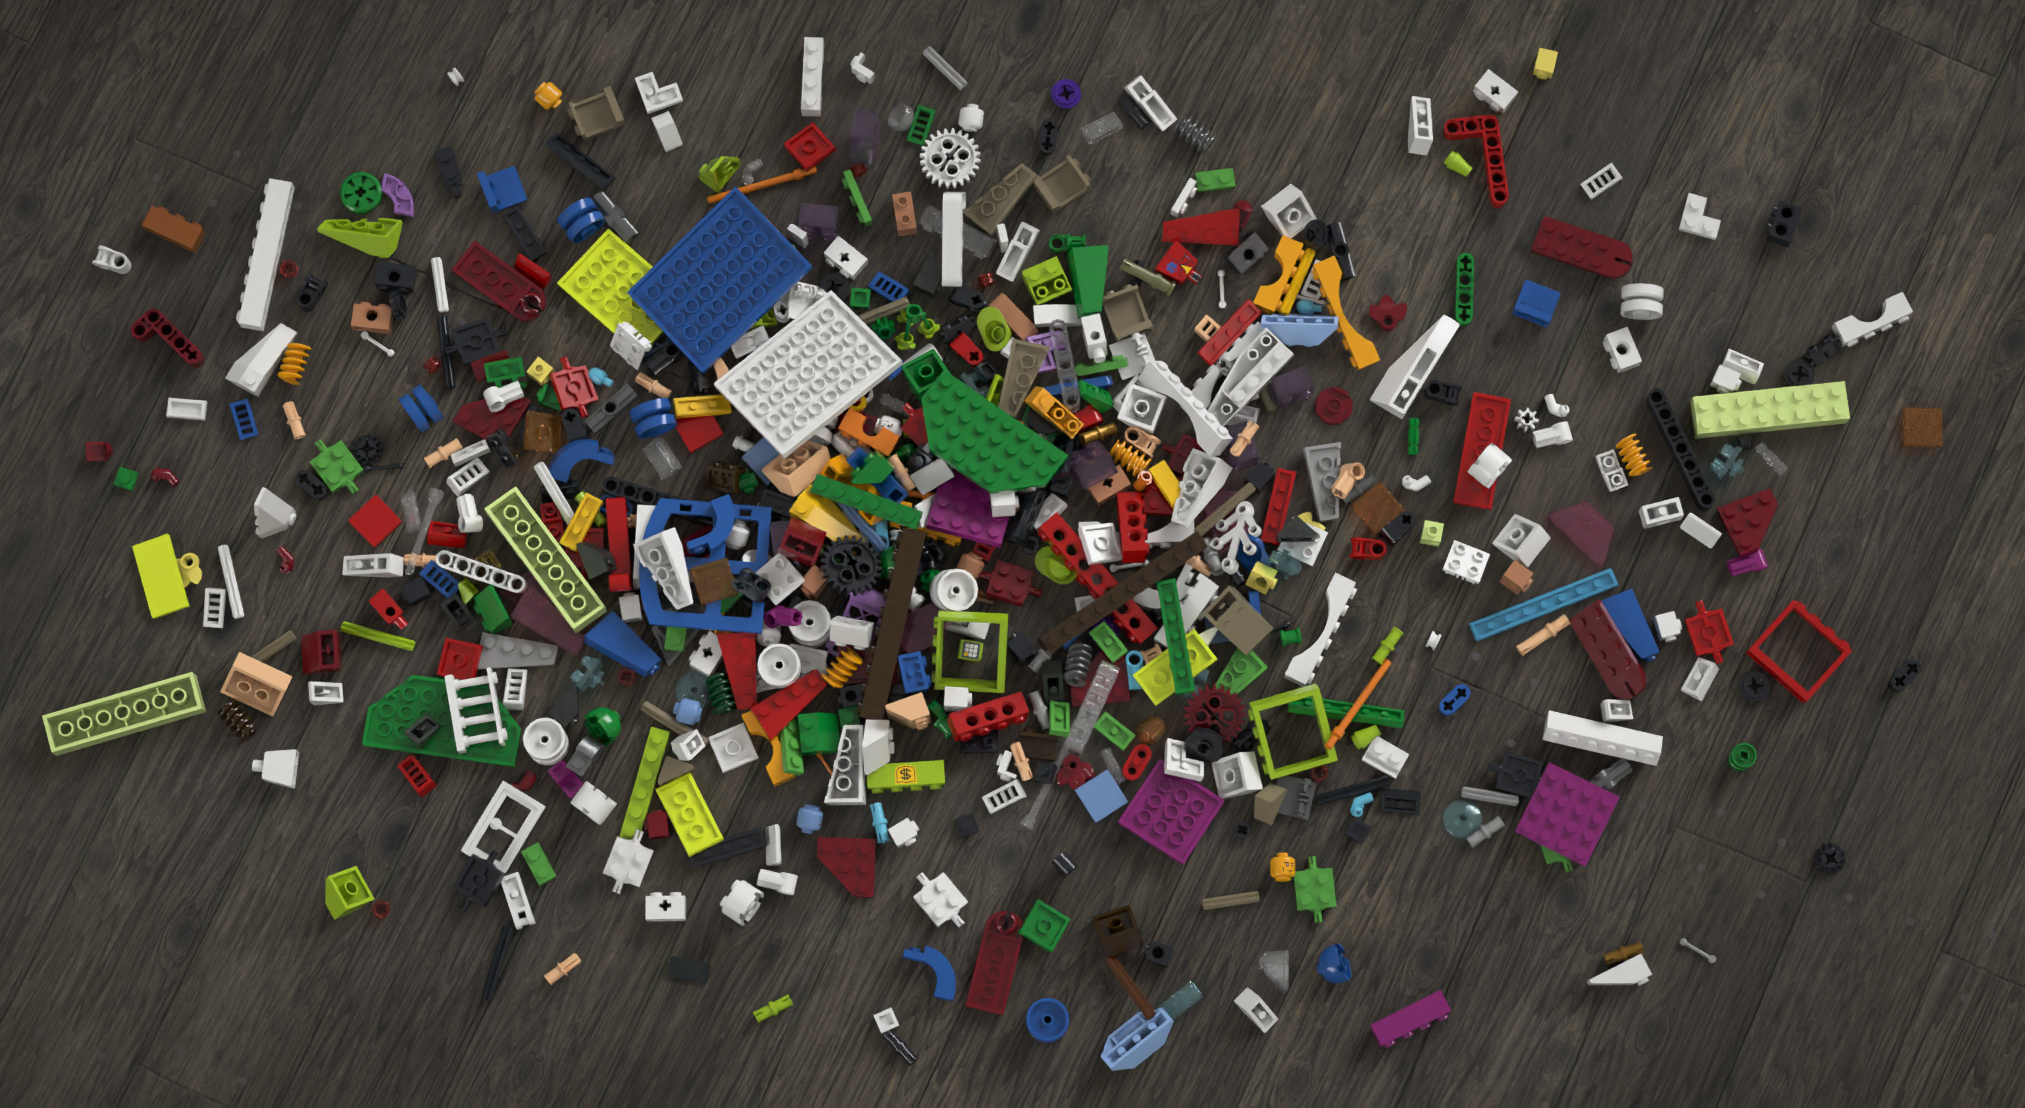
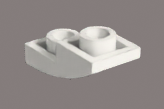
[1595,449,1628,492]

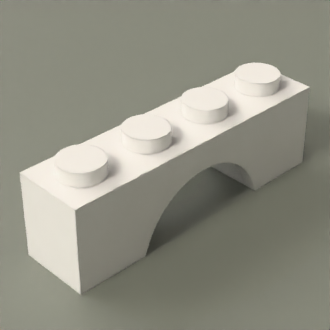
[801,37,824,117]
[1831,292,1913,347]

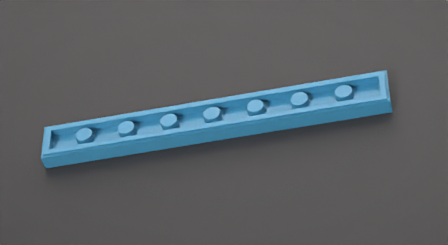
[1469,568,1619,642]

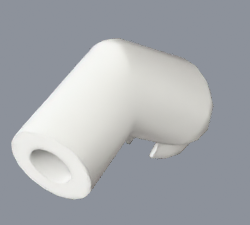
[1544,394,1569,417]

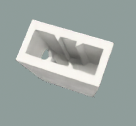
[1081,314,1108,363]
[252,749,299,789]

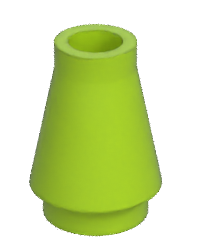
[1443,151,1472,177]
[1351,724,1381,749]

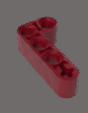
[131,308,204,368]

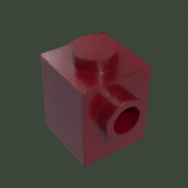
[644,810,670,840]

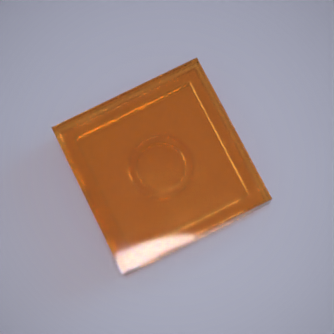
[1903,407,1943,447]
[524,411,562,454]
[1351,482,1405,535]
[690,557,739,606]

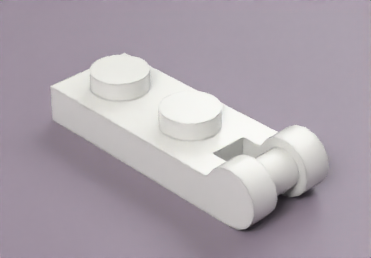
[501,872,536,930]

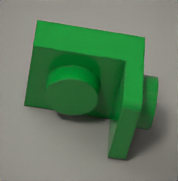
[537,384,562,412]

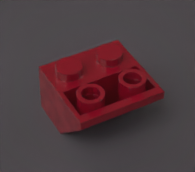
[777,517,827,567]
[301,630,342,675]

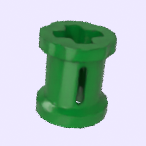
[1280,627,1302,647]

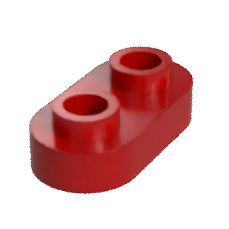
[1122,744,1152,781]

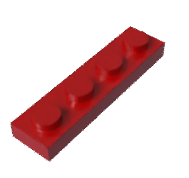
[1197,299,1262,366]
[1261,468,1296,546]

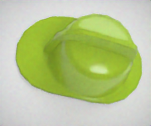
[977,307,1012,351]
[1035,546,1077,584]

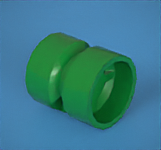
[1728,743,1757,771]

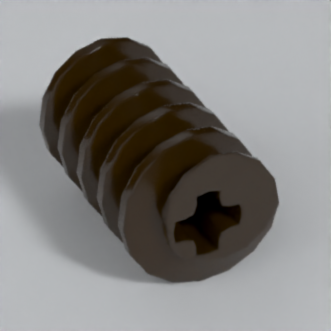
[217,699,258,743]

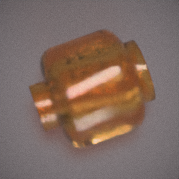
[1137,716,1166,745]

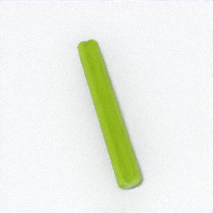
[341,621,415,651]

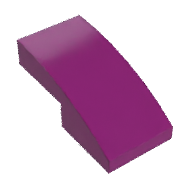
[547,759,583,800]

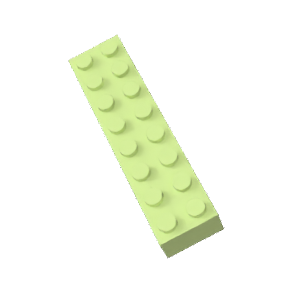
[1690,381,1850,439]
[484,487,607,634]
[42,672,206,756]

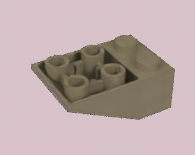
[1202,586,1274,656]

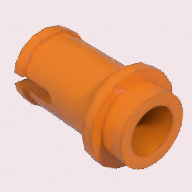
[1133,471,1152,491]

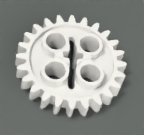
[920,128,981,189]

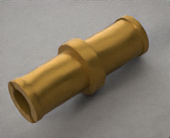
[1079,422,1118,446]
[1603,941,1644,966]

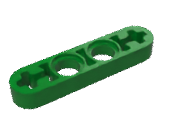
[1455,253,1474,327]

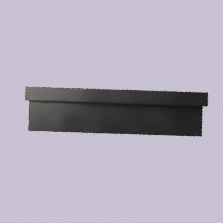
[1006,480,1052,546]

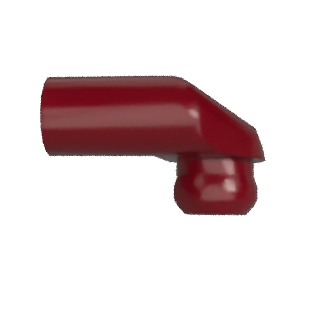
[151,468,180,487]
[276,545,294,574]
[511,770,536,792]

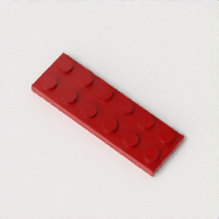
[1453,392,1511,511]

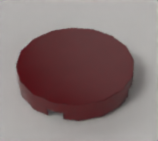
[1315,387,1353,425]

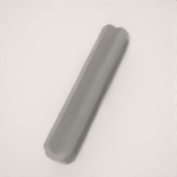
[923,46,967,90]
[1461,787,1519,806]

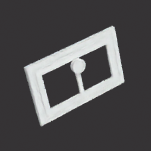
[461,781,546,873]

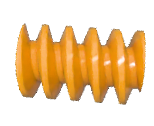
[278,343,311,385]
[1615,434,1653,476]
[1108,439,1151,477]
[821,646,863,688]

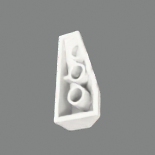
[225,323,297,397]
[1171,448,1232,527]
[254,487,297,538]
[633,527,693,610]

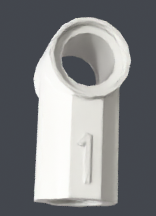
[483,381,524,412]
[1532,422,1573,449]
[456,494,483,533]
[757,869,798,895]

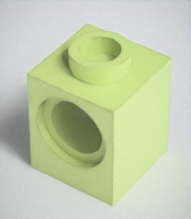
[1420,520,1444,547]

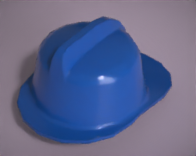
[1236,534,1271,573]

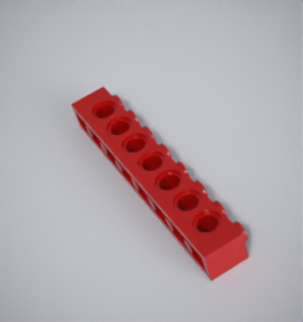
[1037,512,1158,645]

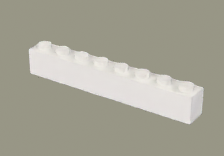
[236,178,295,331]

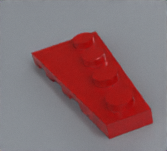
[1162,207,1240,245]
[716,632,757,710]
[751,669,827,742]

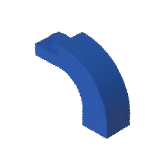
[548,439,615,483]
[846,447,909,503]
[687,494,735,555]
[903,946,956,1002]

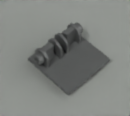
[1276,775,1317,820]

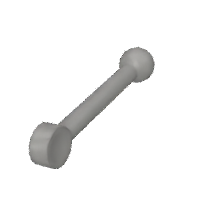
[1680,938,1716,963]

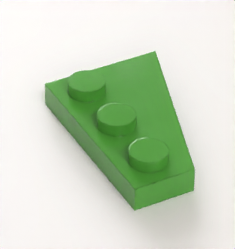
[1216,647,1268,701]

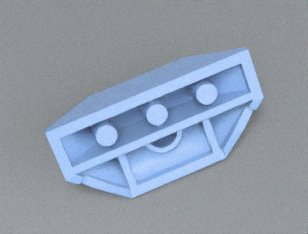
[1261,314,1338,347]
[1101,1008,1174,1071]

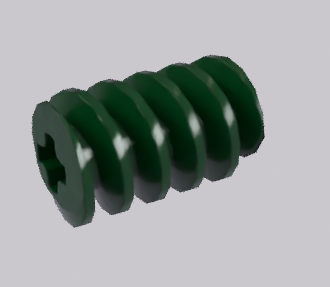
[705,672,737,715]

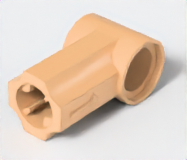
[1331,462,1365,499]

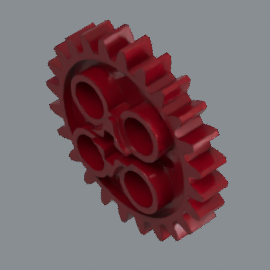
[1183,683,1246,744]

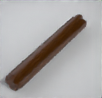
[1106,956,1156,1020]

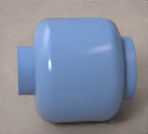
[673,698,703,725]
[796,804,823,834]

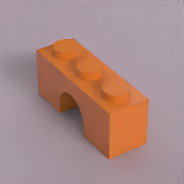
[838,408,900,458]

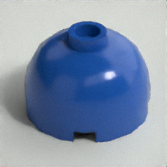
[1316,943,1351,984]

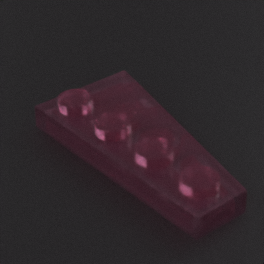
[510,584,585,656]

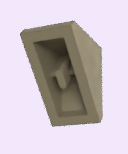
[657,756,695,787]
[1254,783,1287,825]

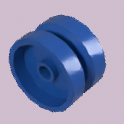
[557,198,606,244]
[398,384,444,433]
[629,398,677,439]
[1026,998,1069,1043]

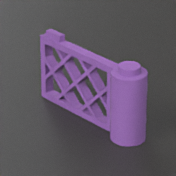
[825,588,886,656]

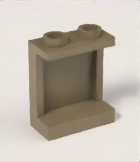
[567,86,626,141]
[1032,155,1091,214]
[1102,284,1153,343]

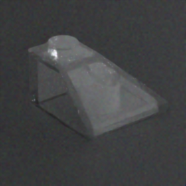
[1259,950,1289,993]

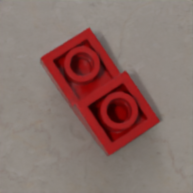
[540,502,564,543]

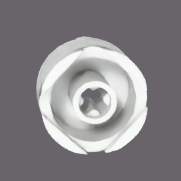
[1467,443,1512,489]
[570,781,617,825]
[720,880,764,926]

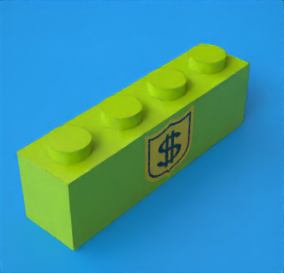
[867,760,945,794]

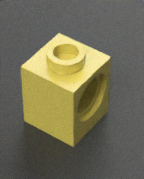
[1533,48,1558,79]
[526,357,555,387]
[1245,561,1278,595]

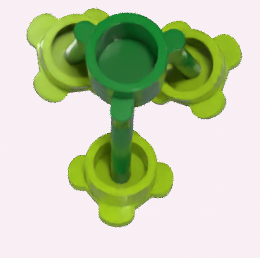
[895,304,940,350]

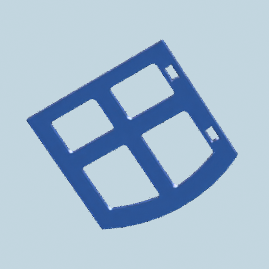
[639,498,772,634]

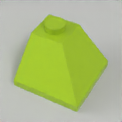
[325,866,375,920]

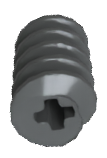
[1173,116,1216,154]
[1063,643,1093,687]

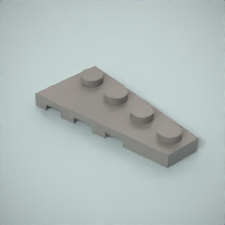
[1303,442,1341,523]
[477,632,558,671]

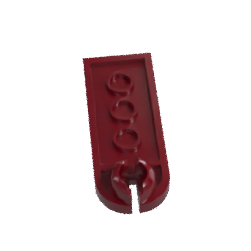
[1531,216,1633,279]
[452,240,546,322]
[1569,600,1646,700]
[965,911,1023,1016]

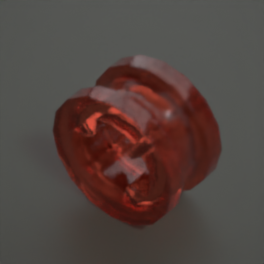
[849,161,868,178]
[280,260,298,278]
[977,273,996,288]
[423,356,442,375]
[617,668,635,687]
[1311,765,1328,782]
[372,900,390,919]

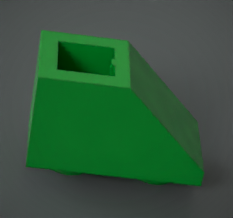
[850,450,894,484]

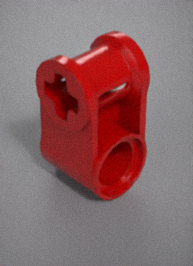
[949,332,984,367]
[1073,405,1104,435]
[1349,537,1387,560]

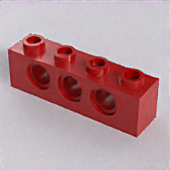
[1116,492,1149,563]
[947,692,1029,742]

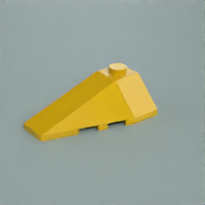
[789,484,865,556]

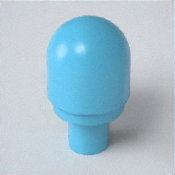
[1296,299,1323,315]
[588,367,614,387]

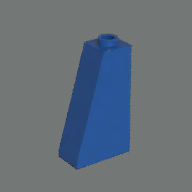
[1602,589,1659,663]
[584,611,661,678]

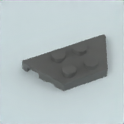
[651,603,706,667]

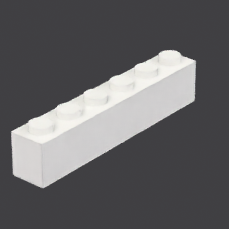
[1543,711,1663,766]

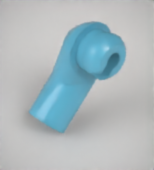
[1350,792,1374,817]

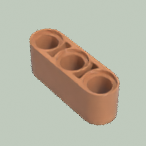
[988,293,1039,341]

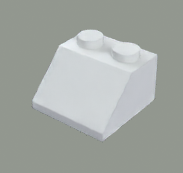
[1261,184,1317,238]
[1117,383,1167,435]
[1492,514,1551,567]
[830,616,874,650]
[862,720,895,775]
[1211,751,1263,799]

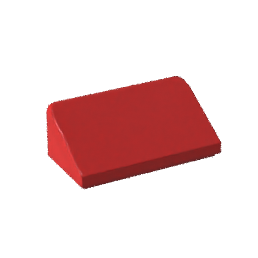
[514,254,552,289]
[427,521,468,548]

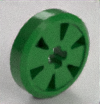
[340,172,383,214]

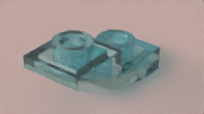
[1158,981,1203,1020]

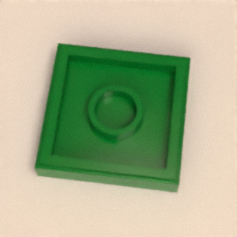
[1018,899,1071,953]

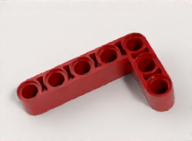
[1443,115,1509,209]
[606,497,633,592]

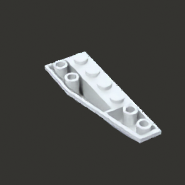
[1370,315,1460,419]
[1207,328,1295,427]

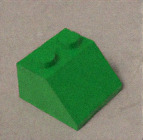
[902,349,951,405]
[473,584,513,634]
[798,712,840,757]

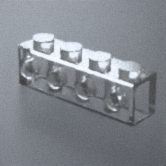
[919,206,997,259]

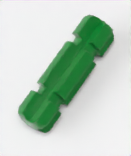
[1408,418,1419,455]

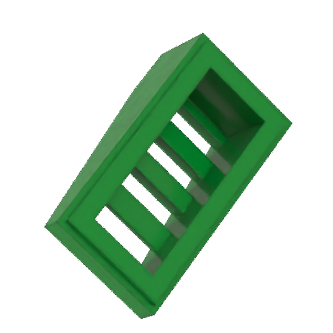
[906,105,936,146]
[1077,380,1113,413]

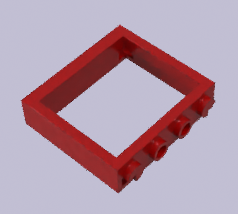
[1746,600,1852,704]

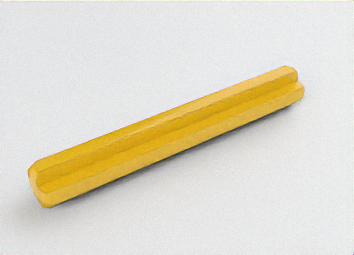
[1279,248,1316,316]

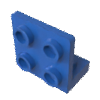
[477,166,527,214]
[1512,280,1561,328]
[897,651,931,696]

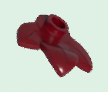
[1369,294,1407,331]
[1056,754,1095,791]

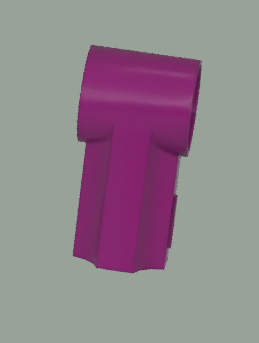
[1727,549,1768,577]
[763,605,803,628]

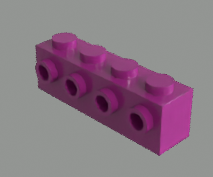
[1369,990,1451,1048]

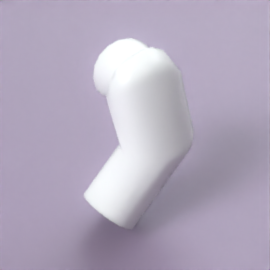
[1402,475,1431,491]

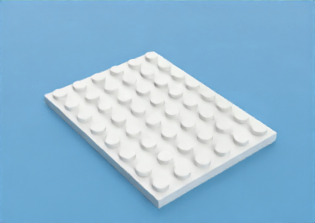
[714,291,903,459]

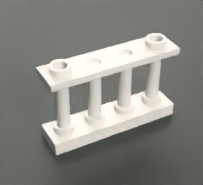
[445,667,508,754]

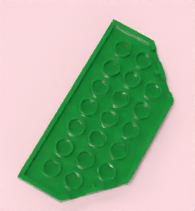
[921,370,1068,494]
[362,675,522,767]

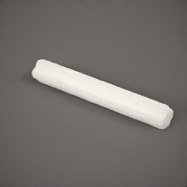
[534,462,574,525]
[218,545,244,619]

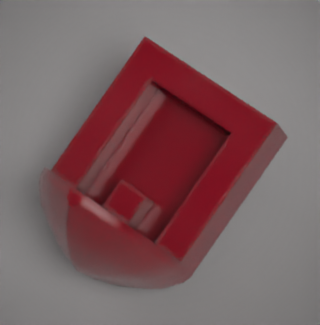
[1232,200,1253,229]
[85,442,113,462]

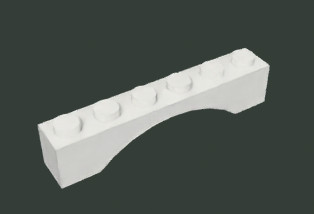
[1180,322,1264,414]
[1138,361,1233,456]
[1079,520,1194,549]
[1284,572,1357,687]

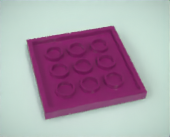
[926,466,1017,548]
[1118,759,1225,865]
[1515,762,1620,867]

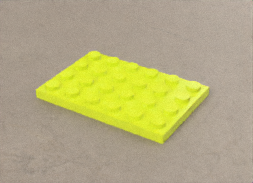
[557,228,664,352]

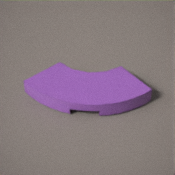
[381,173,414,218]

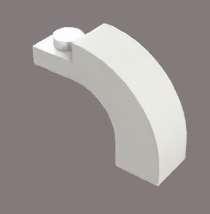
[1133,564,1194,611]

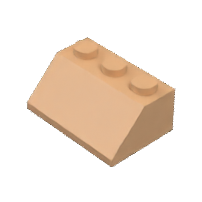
[762,440,831,497]
[220,652,292,716]
[885,692,931,730]

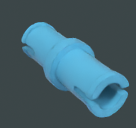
[870,803,890,843]

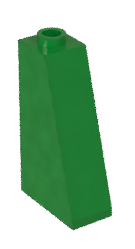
[1067,245,1109,319]

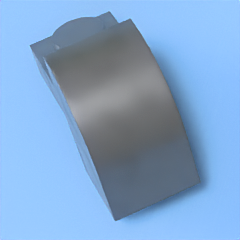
[566,735,605,777]

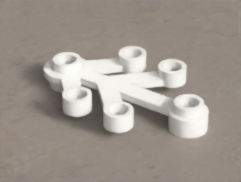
[1210,501,1262,574]

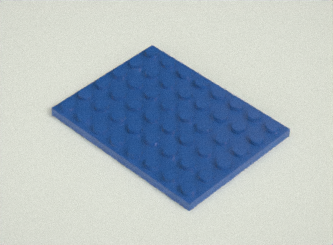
[627,186,813,373]

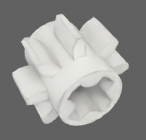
[1514,408,1539,433]

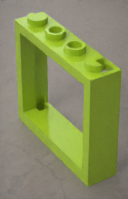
[931,610,1008,693]
[1248,684,1338,780]

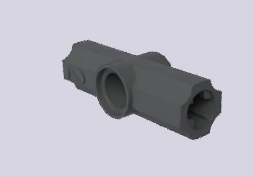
[592,191,639,244]
[584,384,638,434]
[1590,758,1633,791]

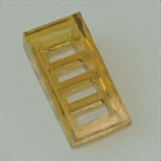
[461,548,502,585]

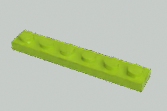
[620,727,670,840]

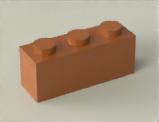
[142,206,206,253]

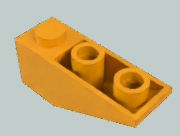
[1024,386,1084,439]

